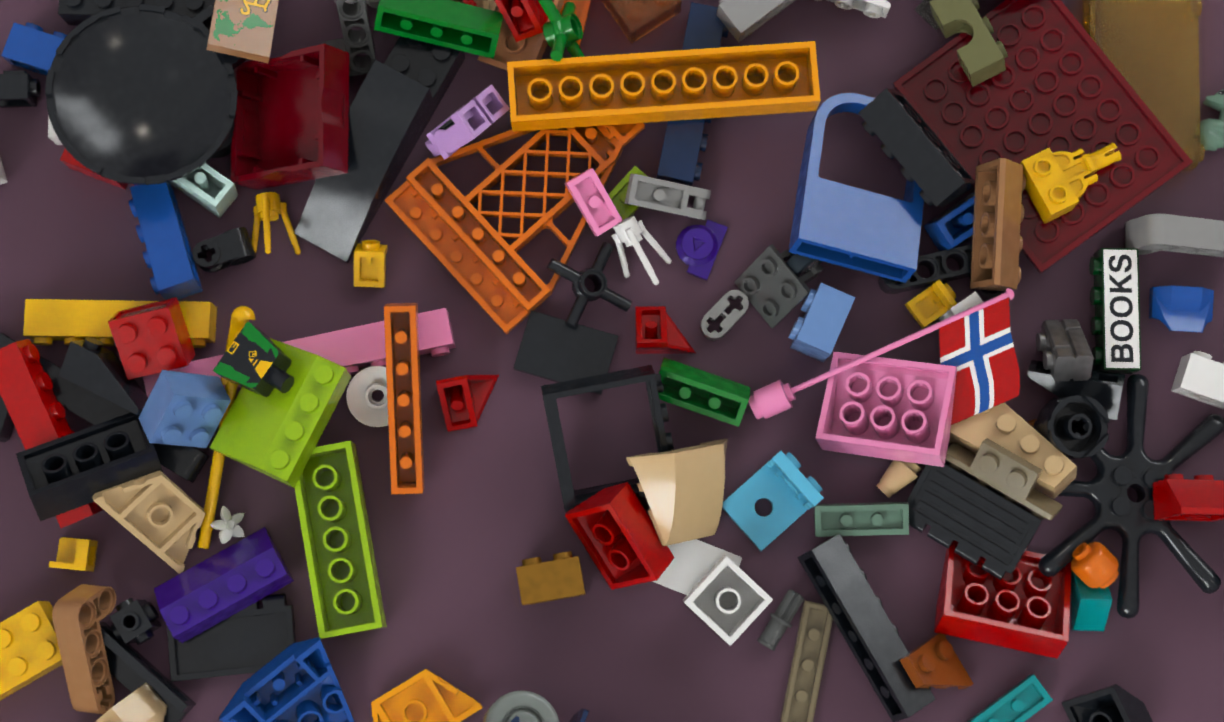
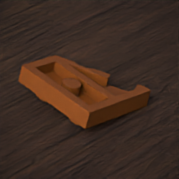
[900,633,974,689]

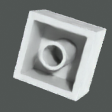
[682,555,773,646]

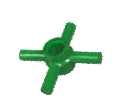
[538,0,585,61]

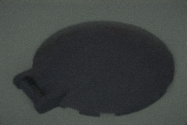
[45,3,247,185]

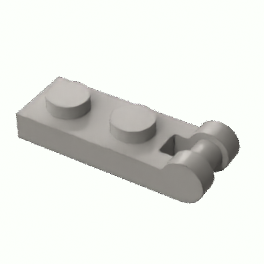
[624,174,711,221]

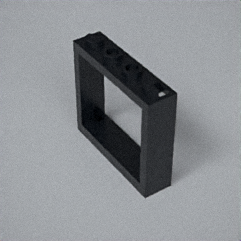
[541,365,674,512]

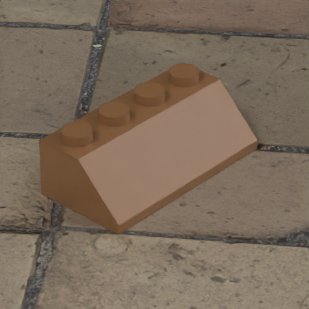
[970,158,1026,291]

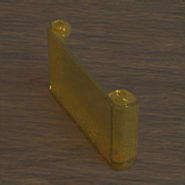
[1082,0,1205,171]

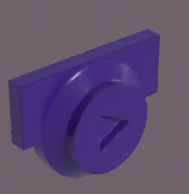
[676,219,728,281]

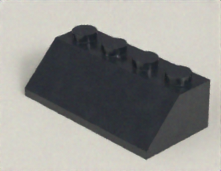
[859,88,975,207]
[16,412,164,521]

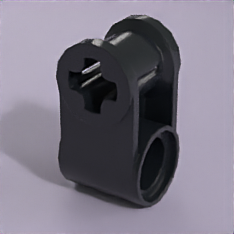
[193,227,256,273]

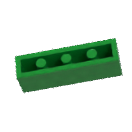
[374,0,503,59]

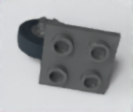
[734,244,824,328]

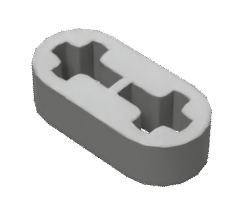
[700,290,749,341]

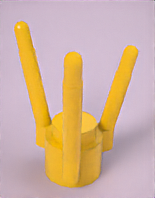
[251,192,301,255]

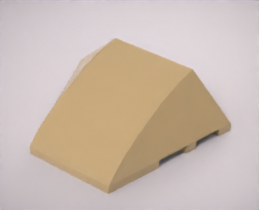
[626,439,728,546]

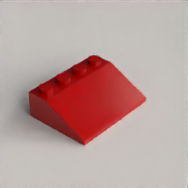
[934,540,1072,659]

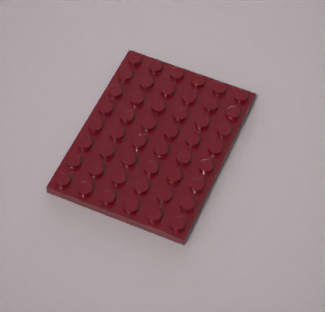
[893,0,1193,274]

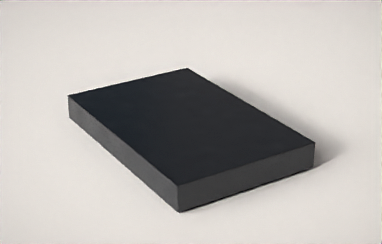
[513,311,619,395]

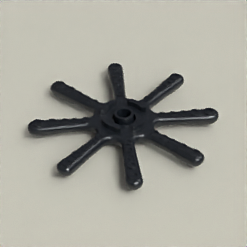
[1034,374,1224,619]

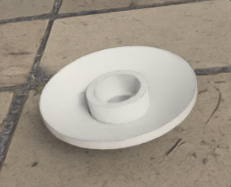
[346,366,388,427]

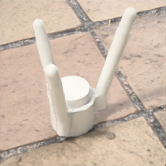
[611,216,672,285]

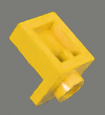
[354,240,388,288]

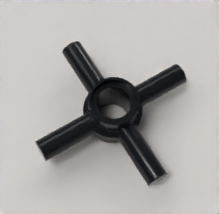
[547,242,632,328]

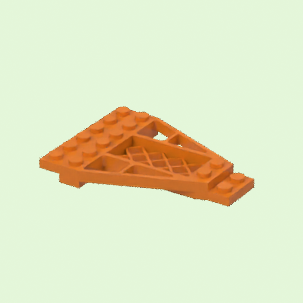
[384,123,645,335]

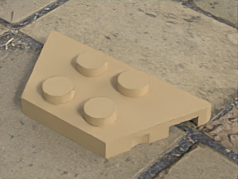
[92,470,206,574]

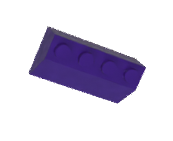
[154,527,294,643]

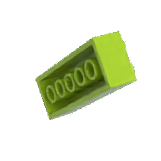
[294,440,387,639]

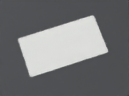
[652,539,742,595]

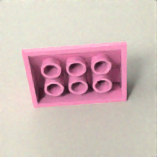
[815,352,957,467]

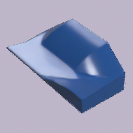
[1149,285,1214,333]

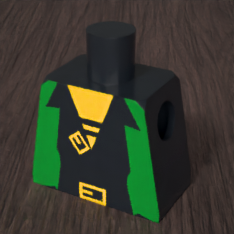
[213,321,294,397]

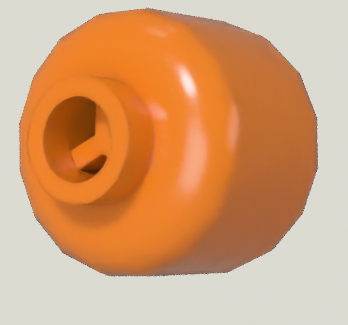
[1071,542,1119,589]

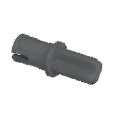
[757,590,804,651]

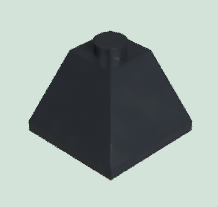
[1062,684,1153,722]

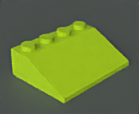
[210,338,351,488]

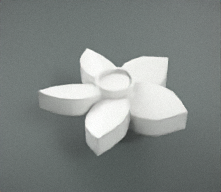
[210,506,245,544]

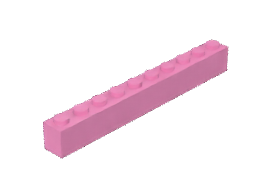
[143,308,456,399]

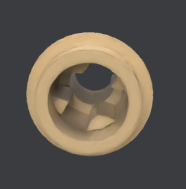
[876,460,921,498]

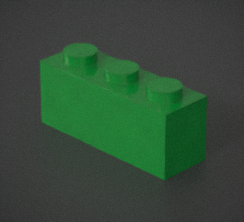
[658,357,751,427]

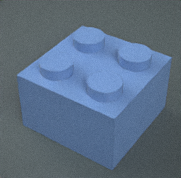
[788,283,856,363]
[138,370,231,448]

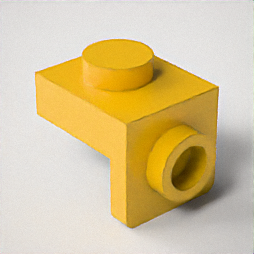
[905,280,957,329]

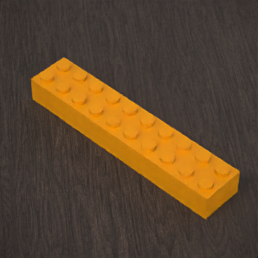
[507,41,821,132]

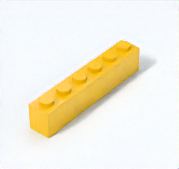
[23,299,217,348]

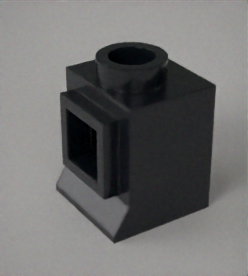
[0,70,41,108]

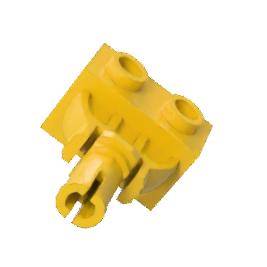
[1020,142,1122,224]

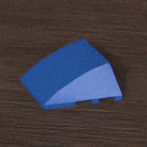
[219,637,355,722]

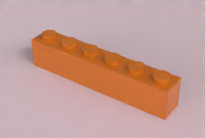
[384,303,425,495]

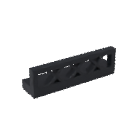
[100,622,196,722]

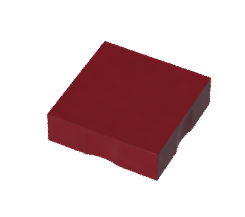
[231,43,349,190]

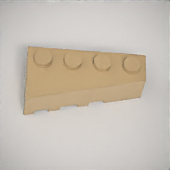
[949,403,1077,499]

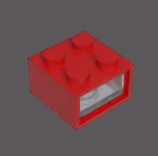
[108,297,196,380]

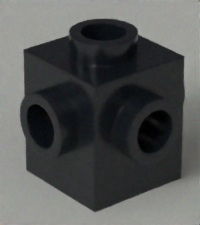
[110,598,161,645]

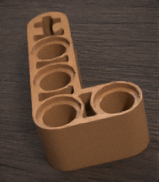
[52,584,117,714]

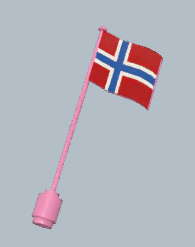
[748,288,1020,425]

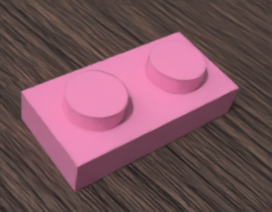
[564,168,623,236]

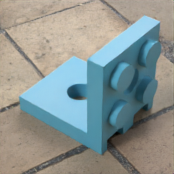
[722,450,824,552]

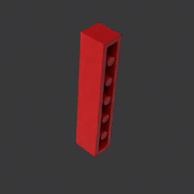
[0,339,104,528]

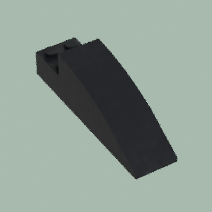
[294,36,465,263]

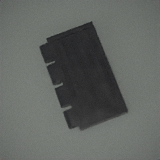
[906,461,1044,580]
[167,594,296,682]

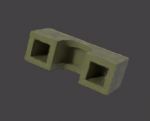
[930,0,1008,87]

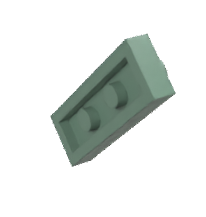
[814,502,909,537]

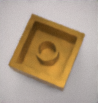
[516,551,586,606]

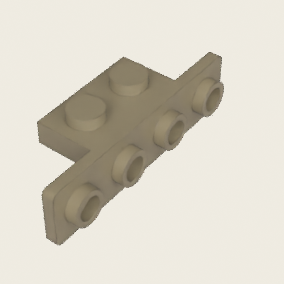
[946,438,1063,520]

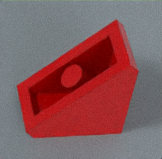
[494,0,554,42]
[635,306,696,354]
[436,375,499,432]

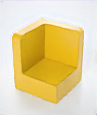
[49,537,98,572]

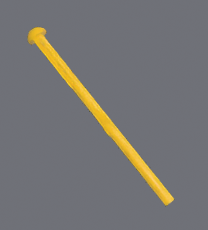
[197,306,256,549]

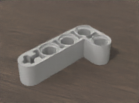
[1125,214,1224,258]

